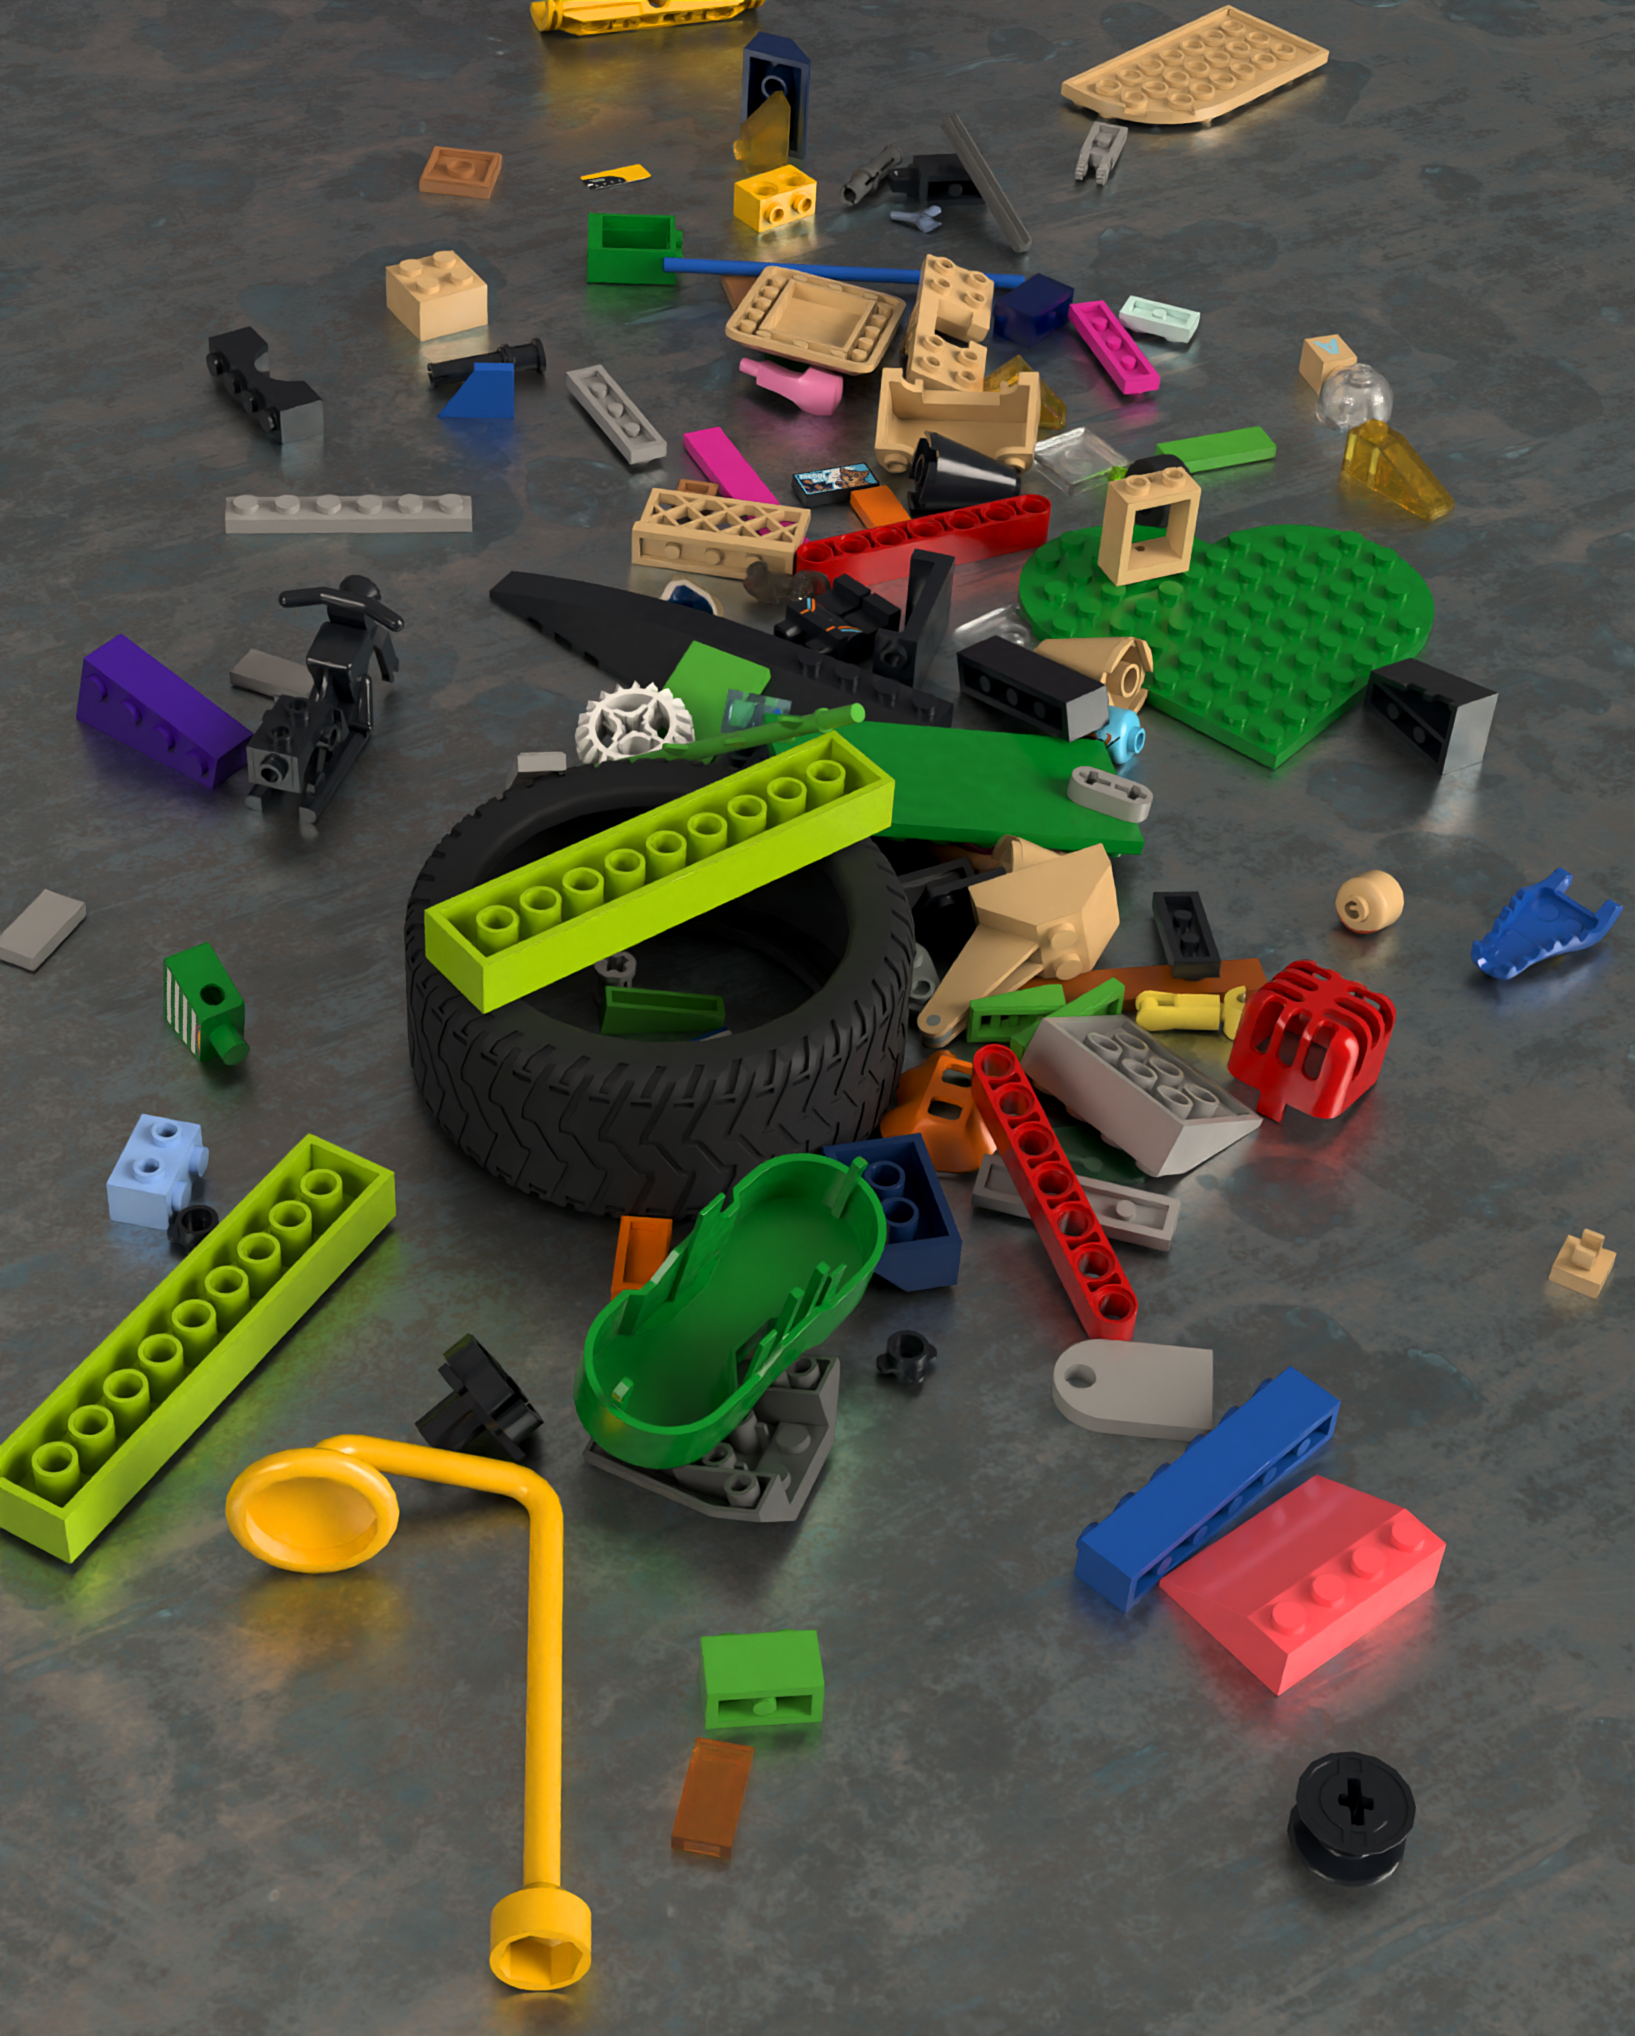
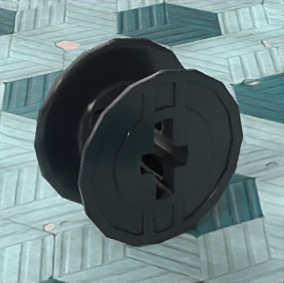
[1287,1751,1416,1887]

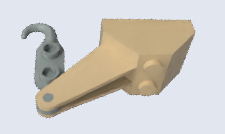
[909,843,1120,1048]

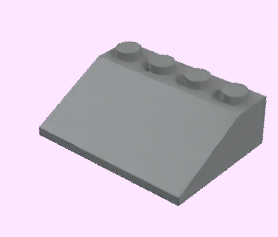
[1020,1015,1263,1177]

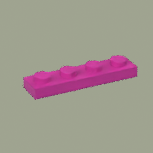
[1068,300,1160,395]

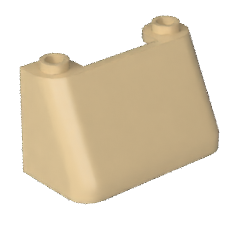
[875,368,1041,476]

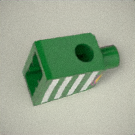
[163,941,250,1065]

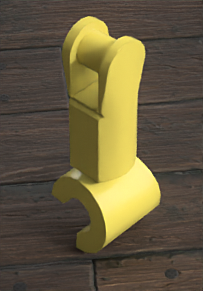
[1135,986,1246,1041]

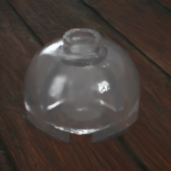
[1316,363,1394,436]

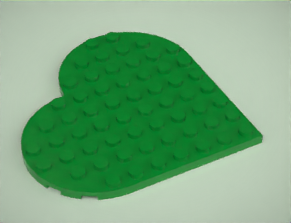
[1017,524,1435,770]

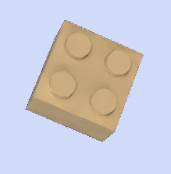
[386,250,488,342]

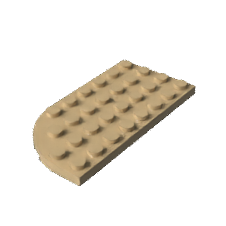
[1060,5,1329,124]

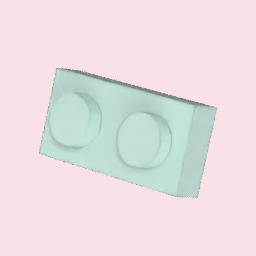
[1118,295,1200,343]

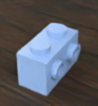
[106,1114,209,1231]

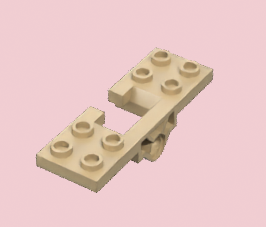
[899,253,994,392]

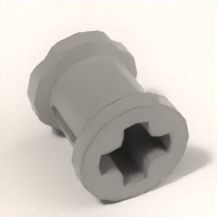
[593,951,636,1008]

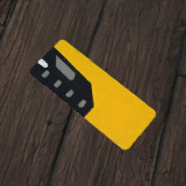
[580,164,651,190]

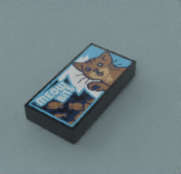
[791,462,880,508]

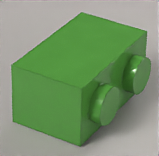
[699,1629,825,1730]

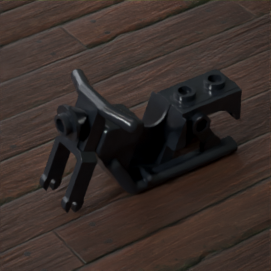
[245,575,405,823]

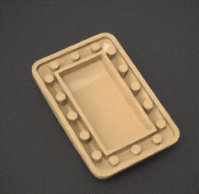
[725,266,907,376]

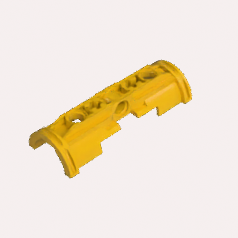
[530,0,765,36]

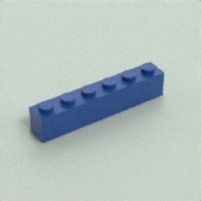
[1074,1366,1341,1614]

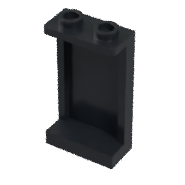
[872,548,955,691]

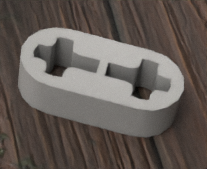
[1066,766,1153,823]

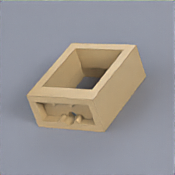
[1098,467,1201,586]

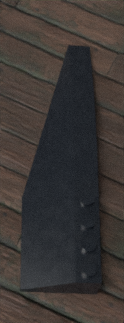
[489,571,954,731]

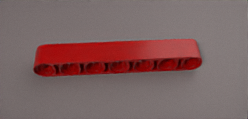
[794,494,1052,597]
[971,1044,1138,1341]

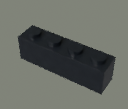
[956,635,1109,743]

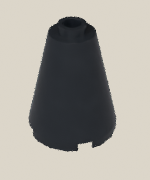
[907,430,1021,511]

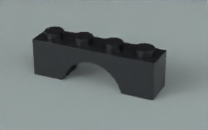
[206,326,324,445]

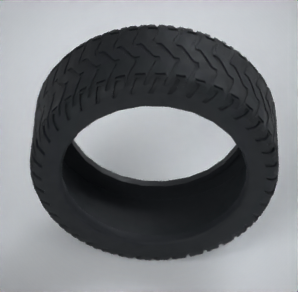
[404,758,915,1221]

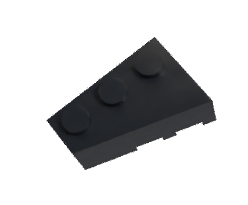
[1363,658,1499,776]

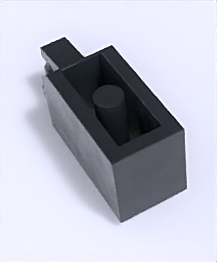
[888,152,986,207]

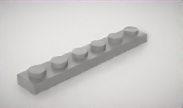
[225,494,472,534]

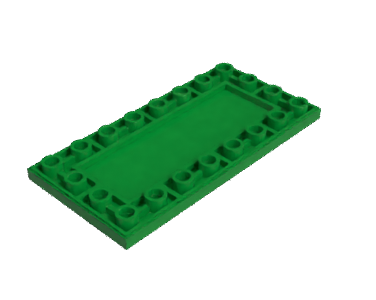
[762,713,1145,857]

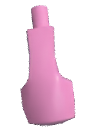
[739,357,843,415]

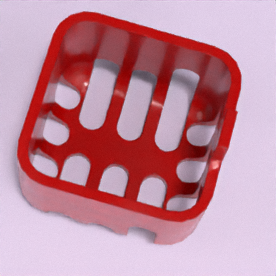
[1227,959,1396,1122]

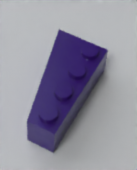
[76,633,254,789]

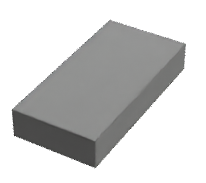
[229,649,314,699]
[0,889,87,971]

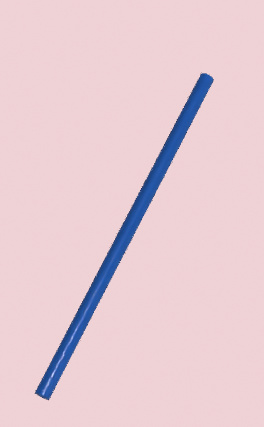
[662,257,1025,290]

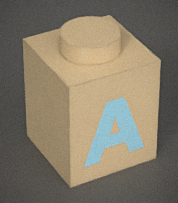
[1299,334,1357,395]

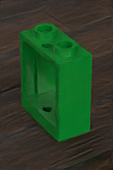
[587,213,683,285]

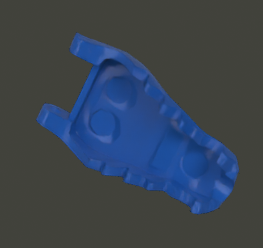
[1470,867,1624,980]

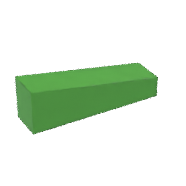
[598,986,725,1034]

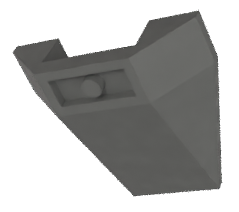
[582,1354,840,1522]

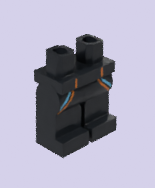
[773,573,901,664]

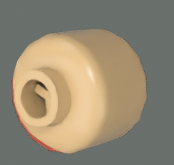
[1335,870,1404,934]

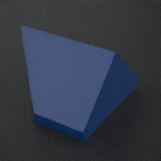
[437,363,515,418]

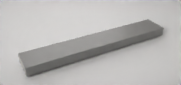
[506,751,566,790]

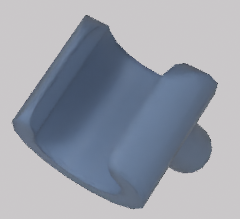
[891,205,942,233]

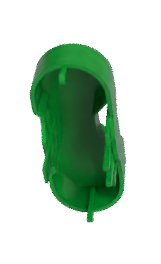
[573,1153,887,1469]

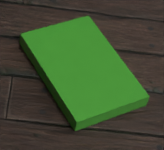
[657,641,771,765]

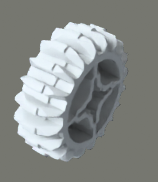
[575,681,695,765]

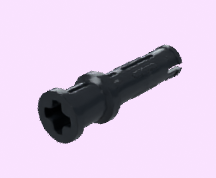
[427,338,546,388]

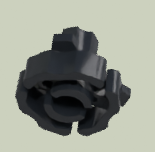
[414,1333,544,1462]

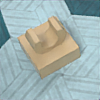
[1548,1228,1617,1299]

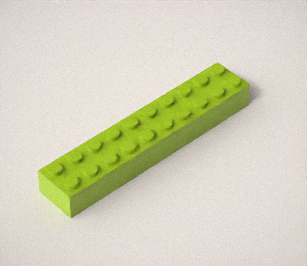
[424,730,895,1014]
[0,1133,396,1564]

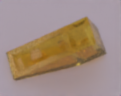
[1341,418,1455,522]

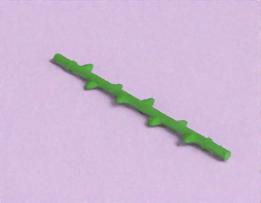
[564,703,865,774]

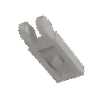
[1075,121,1128,185]

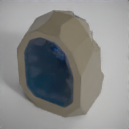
[659,573,724,618]

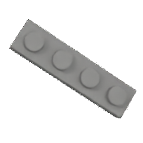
[566,364,667,464]
[971,1153,1181,1252]

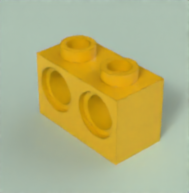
[733,164,817,233]

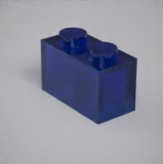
[993,273,1075,349]

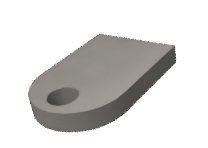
[1051,1339,1213,1442]

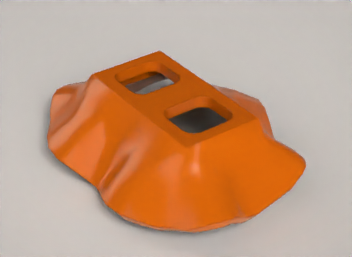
[879,1050,997,1174]

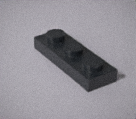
[1152,891,1221,981]

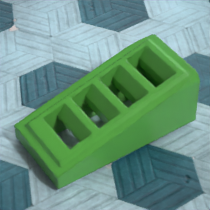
[966,984,1066,1043]

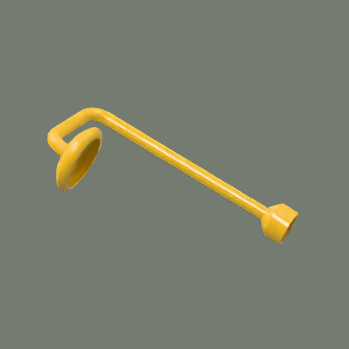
[225,1434,591,1991]

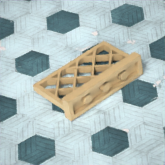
[632,488,811,586]

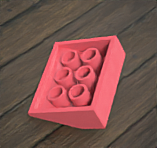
[1159,1474,1446,1696]

